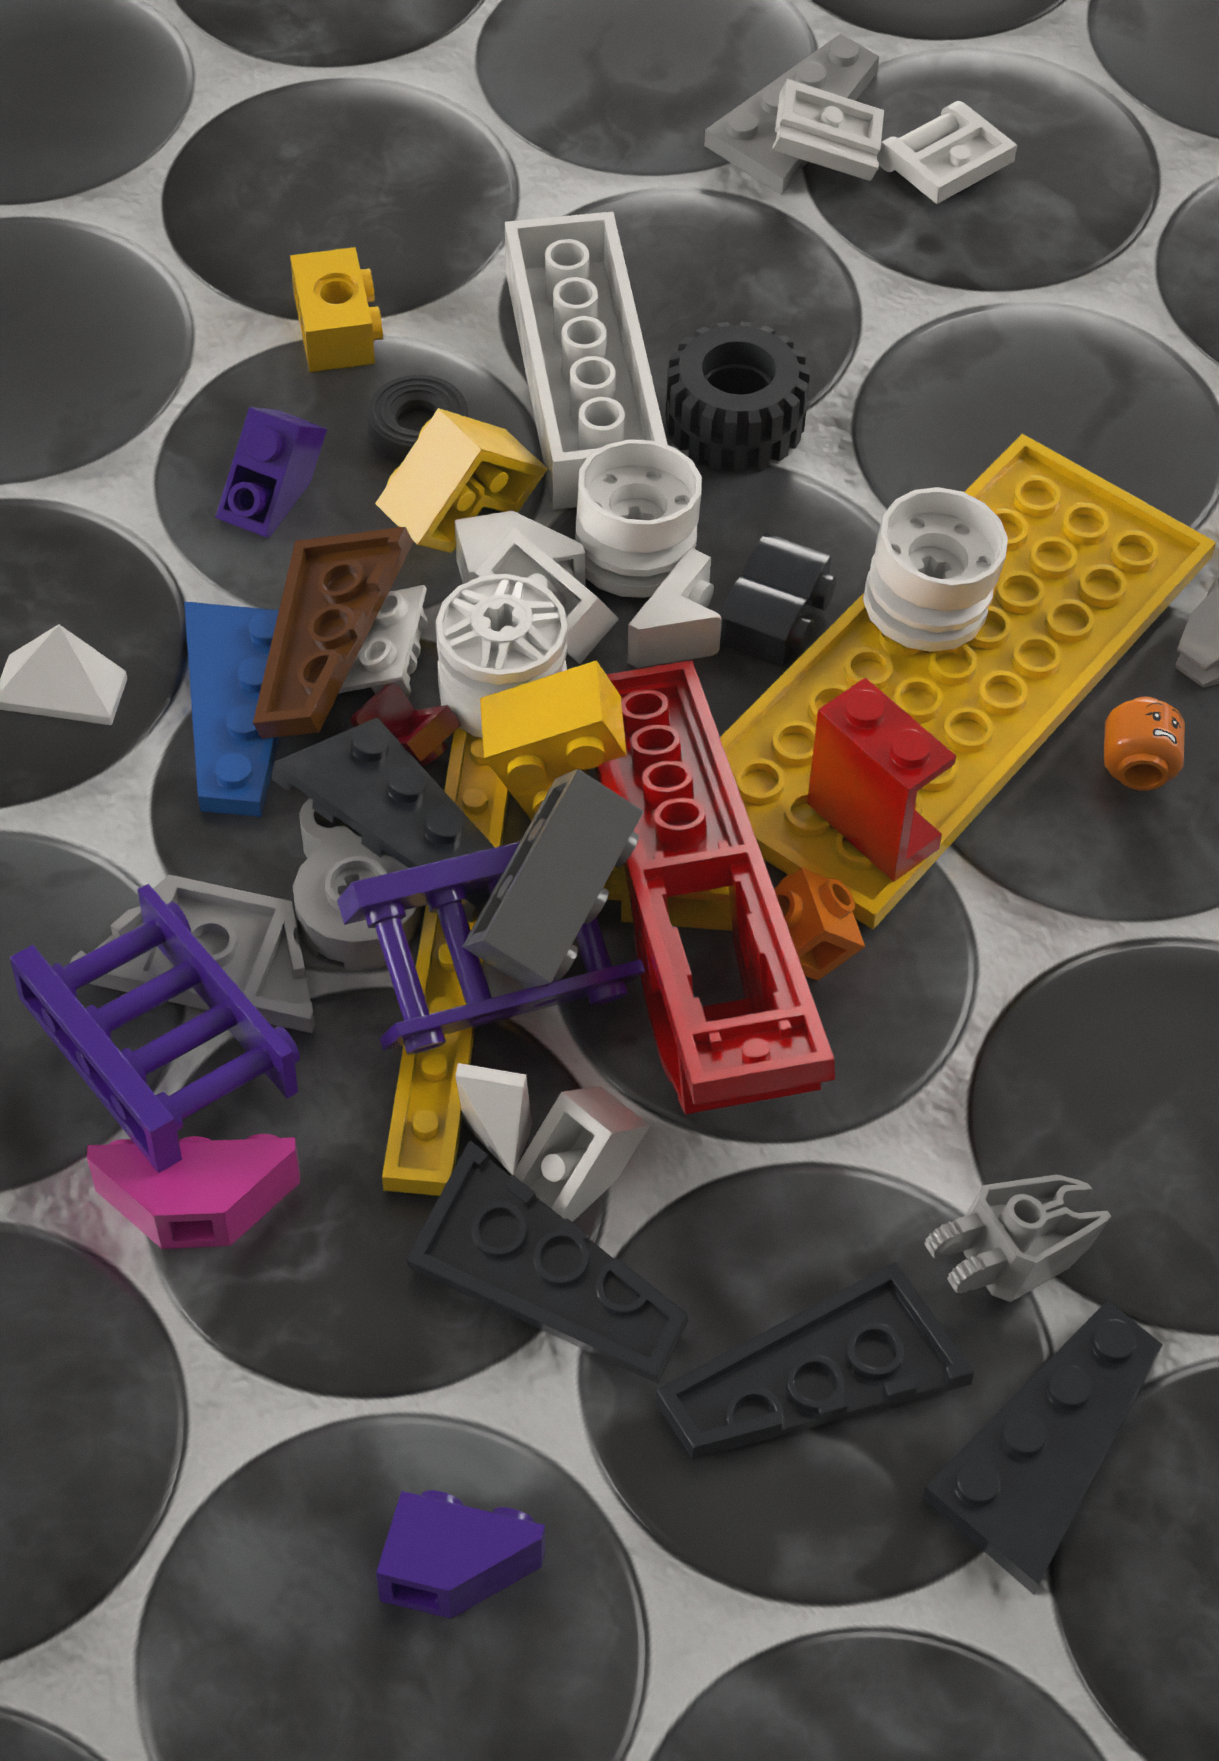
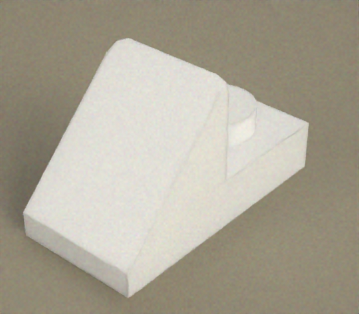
[627,548,722,668]

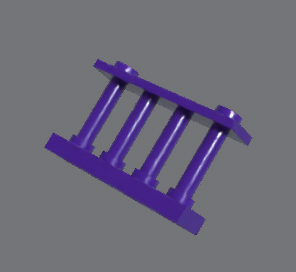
[337,842,645,1055]
[10,884,300,1173]

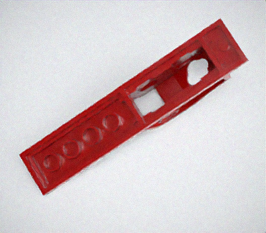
[595,660,835,1114]

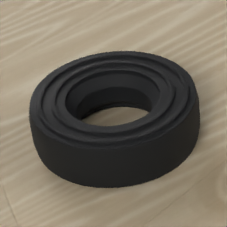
[367,375,469,464]

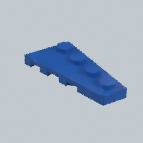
[184,601,279,817]

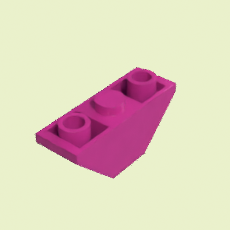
[87,1134,300,1249]

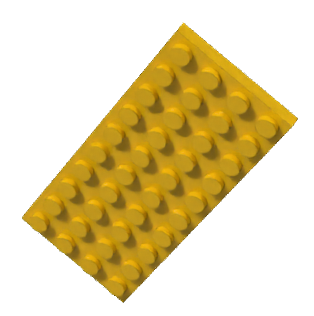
[720,434,1216,929]

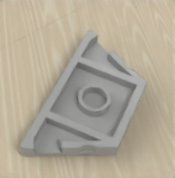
[70,875,315,1033]

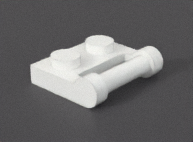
[877,101,1017,204]

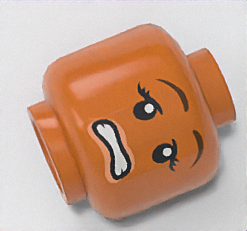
[1104,697,1185,791]

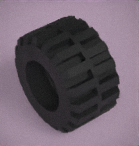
[665,322,810,472]

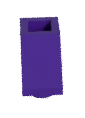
[215,407,327,537]
[376,1490,545,1619]

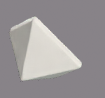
[0,624,127,725]
[455,1063,532,1175]

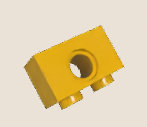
[290,247,383,372]

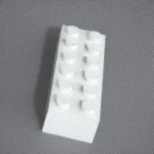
[505,211,667,510]

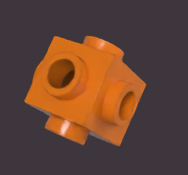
[774,867,865,981]

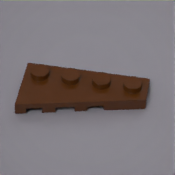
[253,526,413,739]

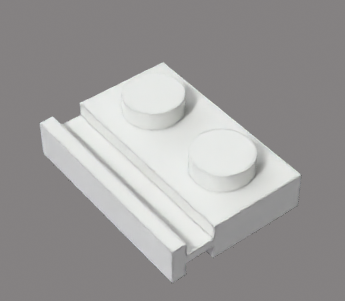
[773,79,884,181]

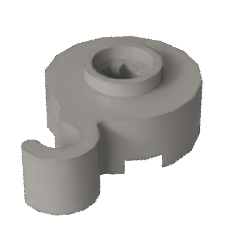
[293,798,423,971]

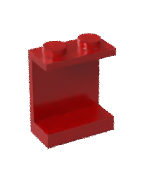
[807,677,957,882]

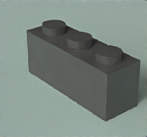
[462,769,644,988]

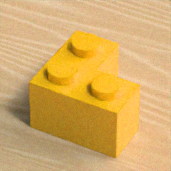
[375,408,548,553]
[480,660,627,820]

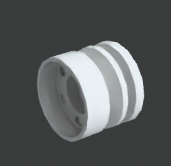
[575,439,702,598]
[863,487,1008,652]
[436,574,568,738]

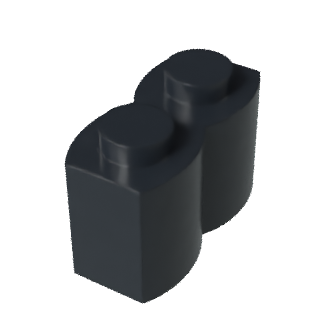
[720,533,837,666]

